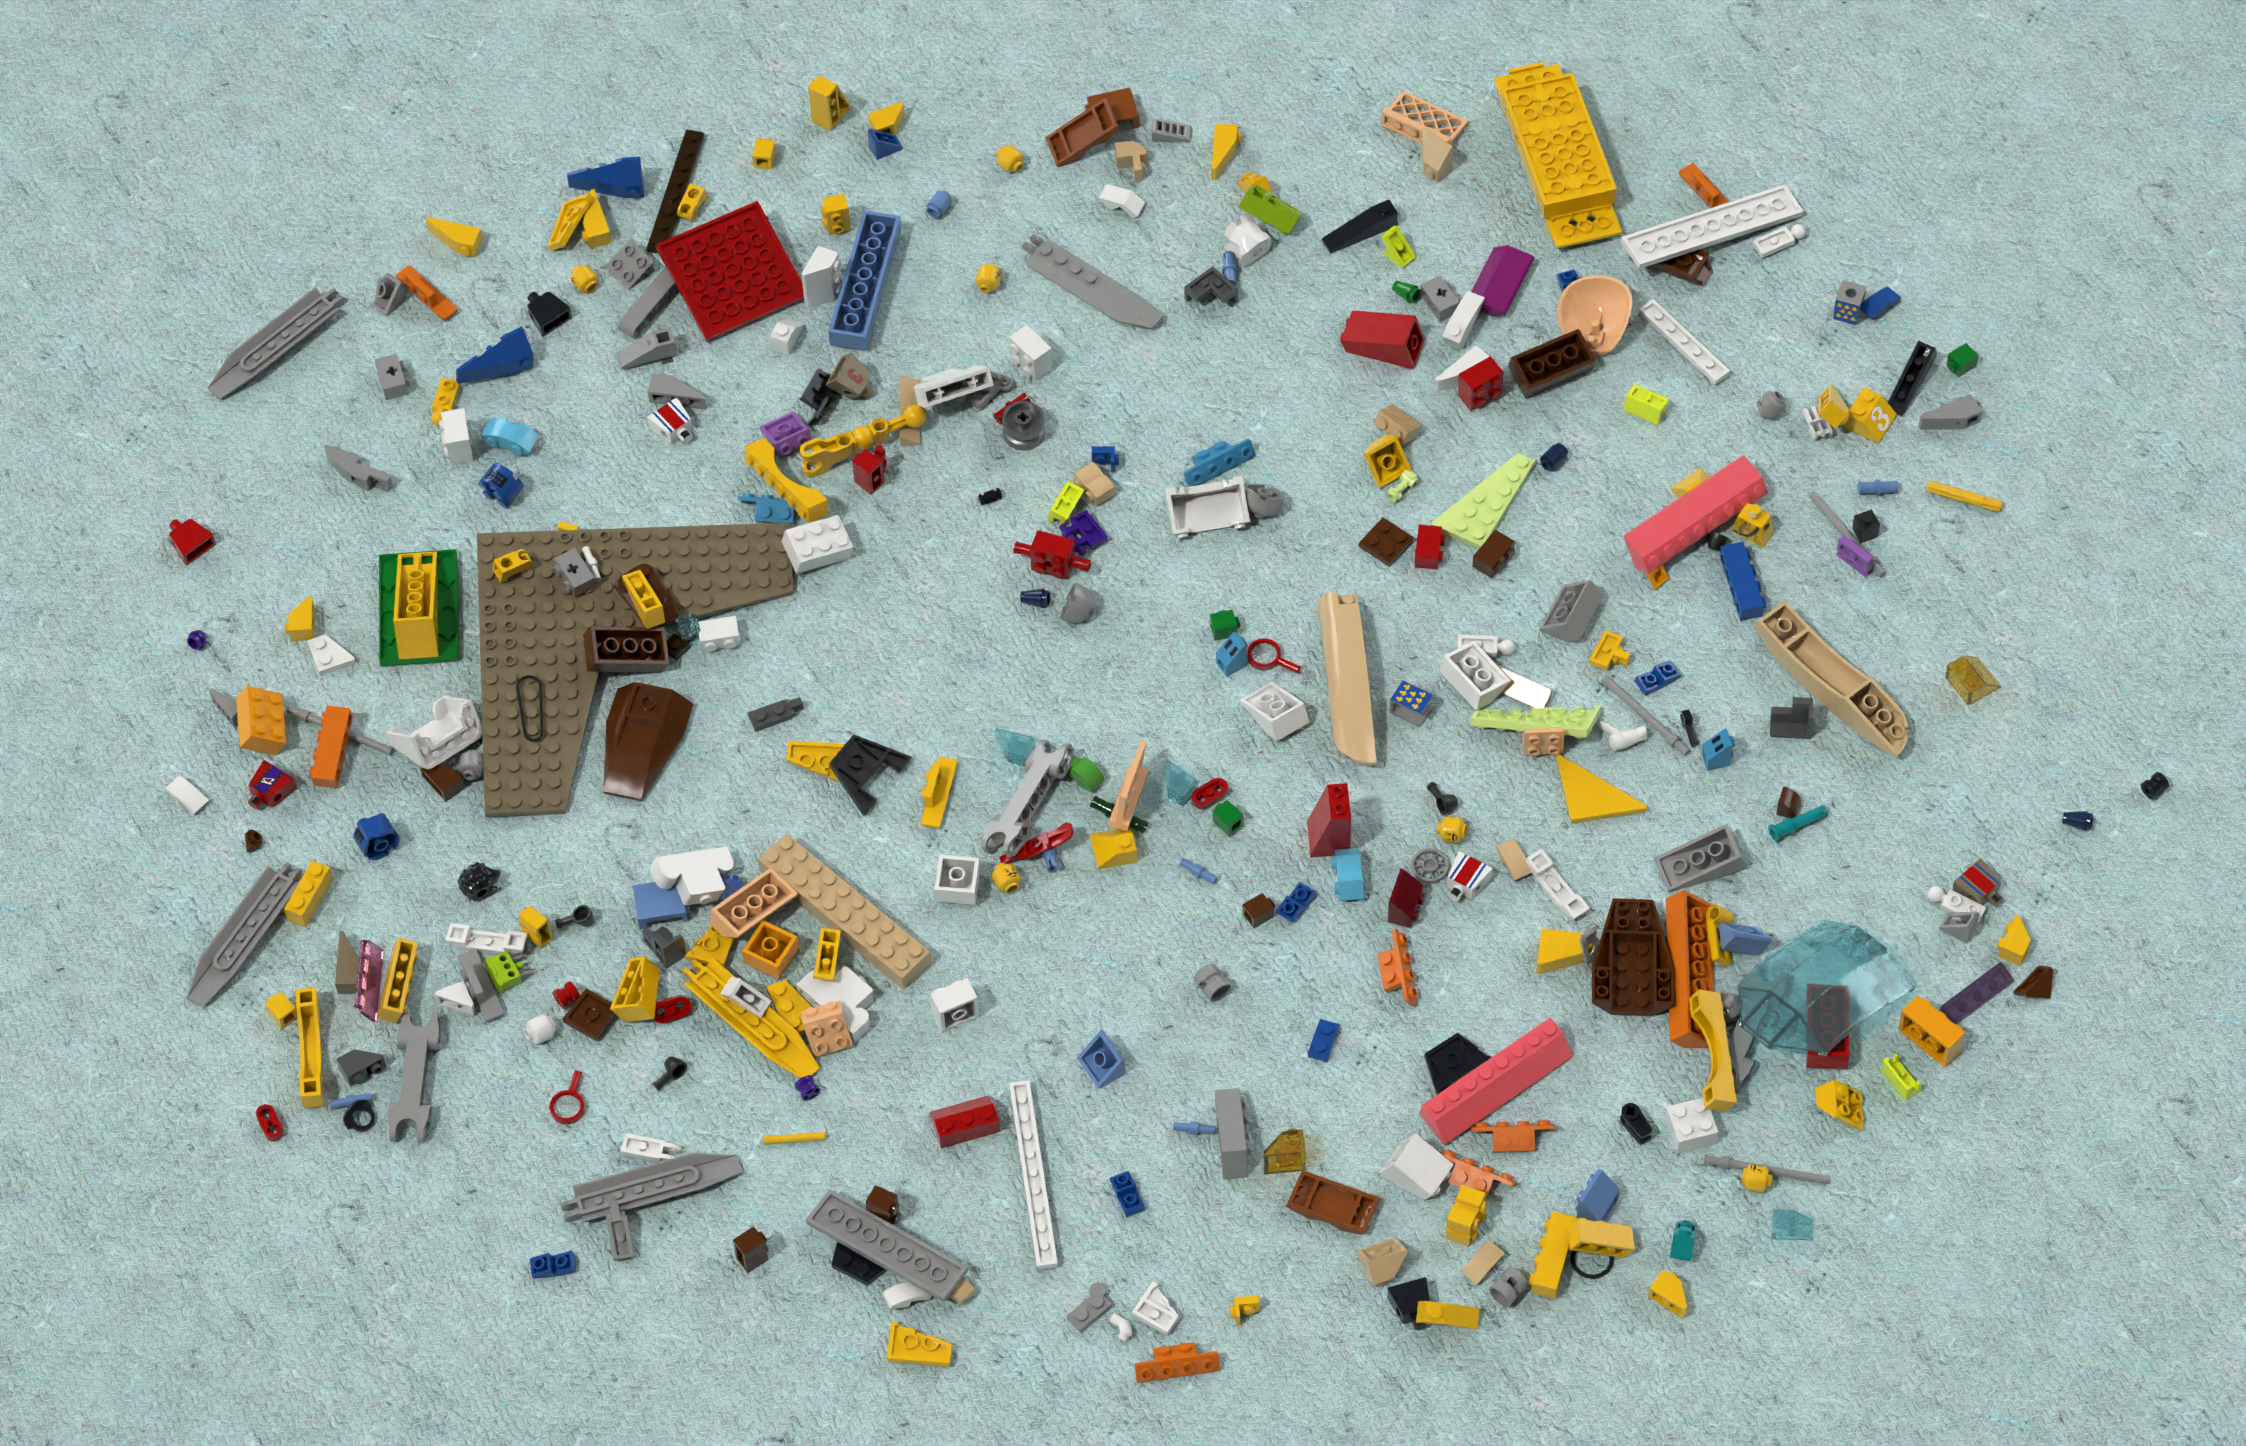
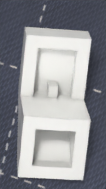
[1098,184,1145,218]

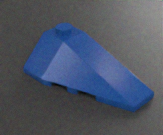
[567,156,644,198]
[456,327,533,384]

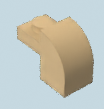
[1115,141,1147,182]

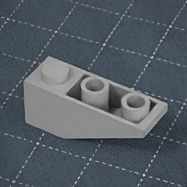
[617,327,677,369]
[1918,394,1982,430]

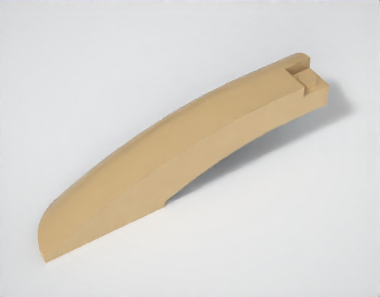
[1318,590,1377,765]
[1753,600,1908,758]

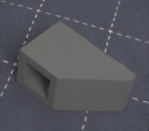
[336,1049,386,1087]

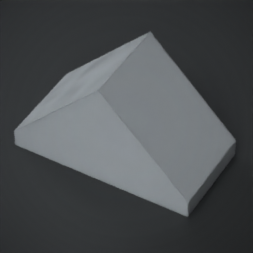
[1939,912,1979,944]

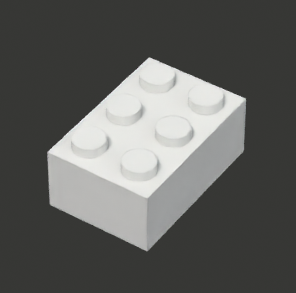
[781,515,854,574]

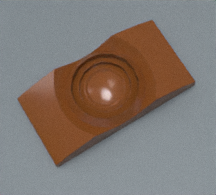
[1045,98,1119,167]
[1287,1170,1380,1235]

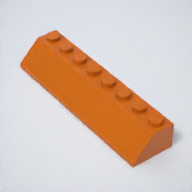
[1666,890,1714,1048]

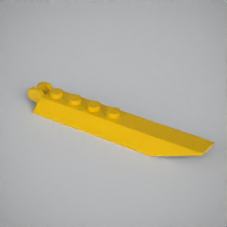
[682,958,820,1078]

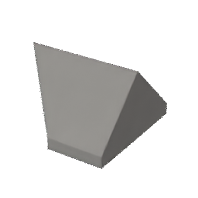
[372,273,406,315]

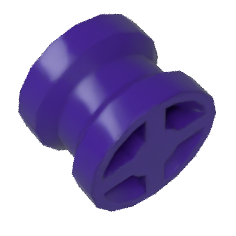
[795,1075,820,1101]

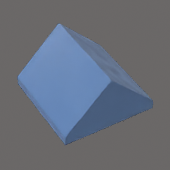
[1718,922,1772,955]
[1077,1030,1125,1088]

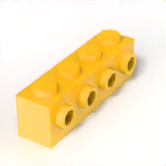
[377,937,418,1023]
[1529,1211,1577,1299]

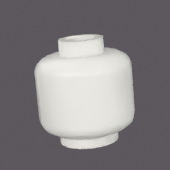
[524,1015,556,1044]

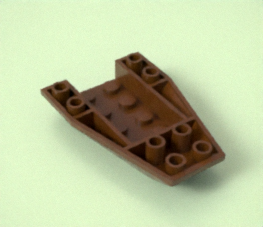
[603,682,694,801]
[1592,898,1674,1016]

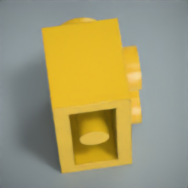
[820,193,851,235]

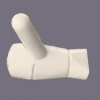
[1598,721,1647,751]

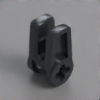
[1620,1103,1653,1145]

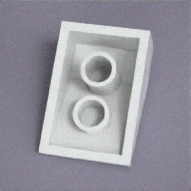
[1240,682,1309,741]

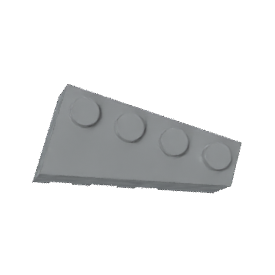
[1215,1088,1251,1179]

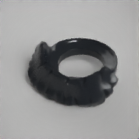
[343,1100,375,1132]

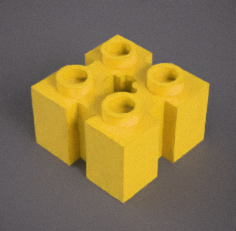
[1446,1185,1488,1246]

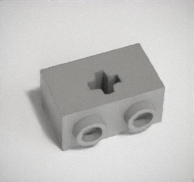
[1420,275,1461,322]
[375,354,410,400]
[553,548,595,597]

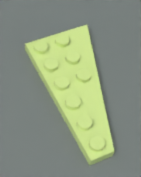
[1430,453,1535,549]
[1471,706,1601,738]

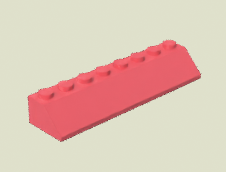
[1623,455,1768,574]
[1419,1017,1572,1145]

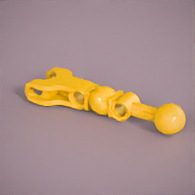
[800,404,927,478]

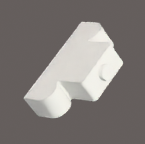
[914,365,994,408]
[650,847,734,905]
[796,966,874,1043]

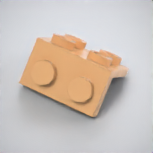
[1522,728,1565,756]
[801,1000,853,1057]

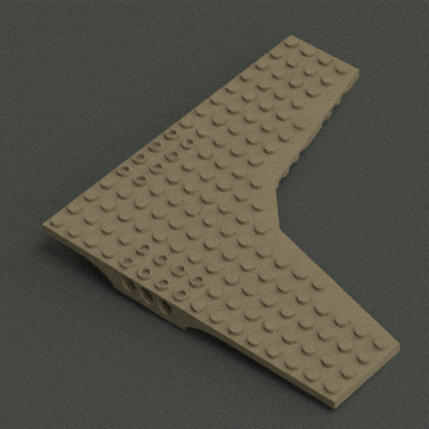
[477,523,793,817]

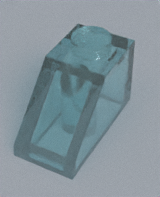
[995,728,1035,766]
[1165,759,1198,807]
[1771,1209,1814,1241]

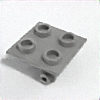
[606,238,654,290]

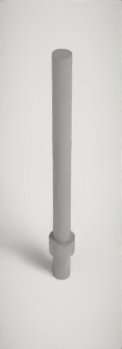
[1809,492,1886,578]
[1602,675,1690,756]
[286,705,394,756]
[1704,1155,1829,1184]

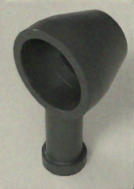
[1702,531,1728,552]
[1427,782,1458,815]
[555,905,594,929]
[652,1056,687,1091]

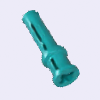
[1768,805,1828,842]

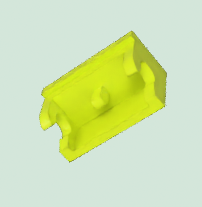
[1623,384,1669,426]
[1047,481,1084,525]
[1881,1053,1922,1101]

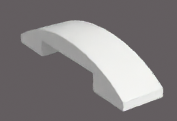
[1525,848,1590,920]
[445,923,528,954]

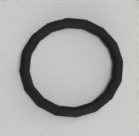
[1570,1251,1614,1279]

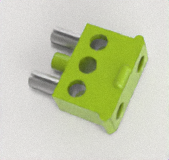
[485,951,532,993]

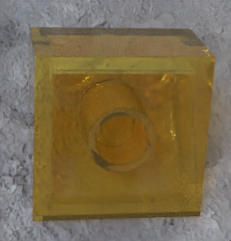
[1945,656,2001,706]
[1264,1129,1306,1175]

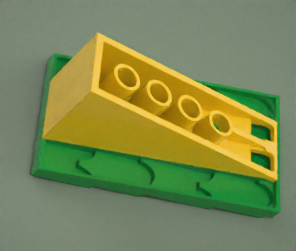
[379,549,459,666]

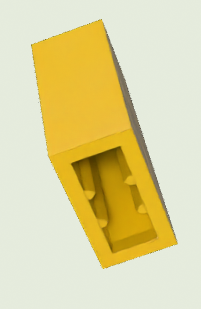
[1536,928,1593,974]

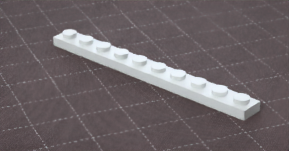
[1009,1080,1058,1270]

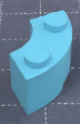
[480,418,539,456]
[1331,848,1364,901]

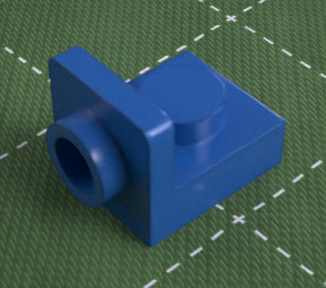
[1092,446,1119,472]
[721,875,743,902]

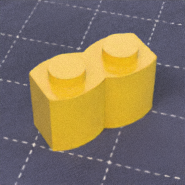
[519,906,553,949]

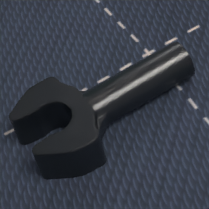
[1680,709,1699,747]

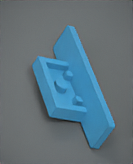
[1184,439,1256,487]
[737,493,795,524]

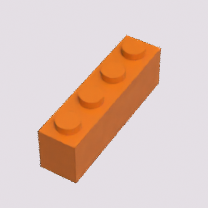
[309,706,353,788]

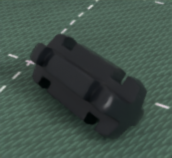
[978,488,1002,505]

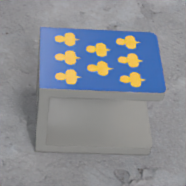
[1833,280,1867,325]
[1390,680,1432,727]

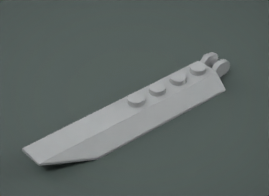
[1022,234,1164,329]
[208,287,345,400]
[187,862,302,1007]
[560,1152,742,1222]

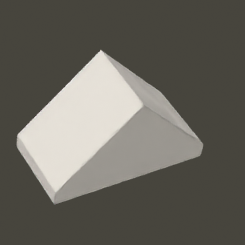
[435,981,476,1016]

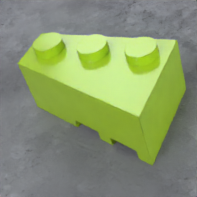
[1238,183,1303,234]

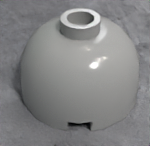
[1245,483,1284,518]
[1061,583,1096,623]

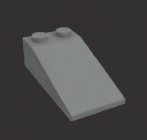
[1654,824,1747,893]

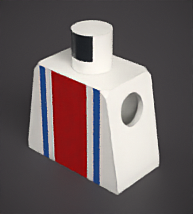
[647,398,693,444]
[1447,851,1493,902]

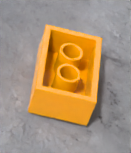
[236,686,286,755]
[1898,995,1965,1067]

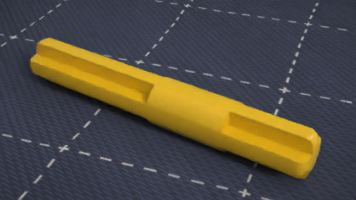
[1926,481,2002,512]

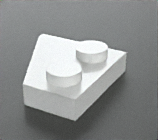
[307,634,356,675]
[1132,1281,1179,1336]

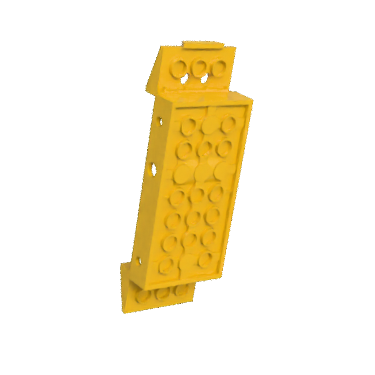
[1494,62,1622,249]

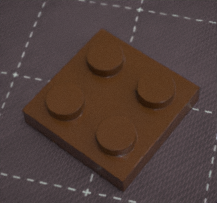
[1359,517,1414,567]
[563,988,617,1042]

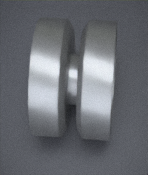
[1002,401,1045,451]

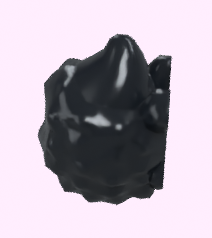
[457,862,501,901]

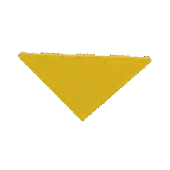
[1556,754,1647,823]

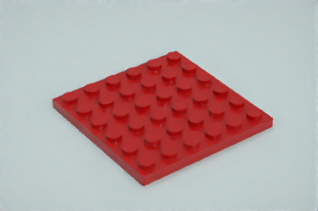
[656,200,804,342]

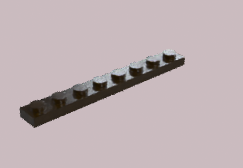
[647,129,705,254]

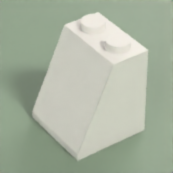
[1378,1133,1454,1200]

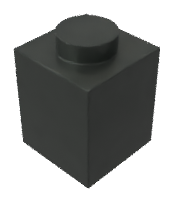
[1852,509,1880,543]

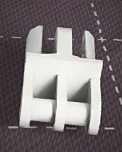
[1802,405,1833,440]

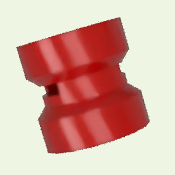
[552,981,580,1009]

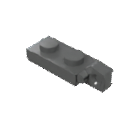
[748,697,804,732]

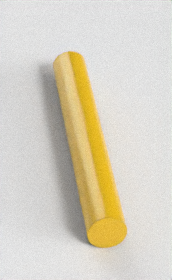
[763,1132,825,1144]

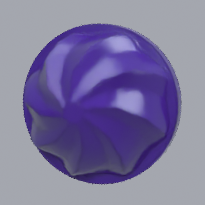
[187,630,207,650]

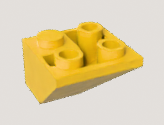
[1815,1079,1864,1131]

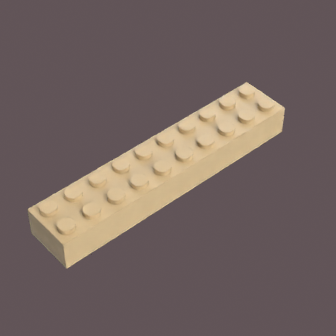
[758,833,932,990]

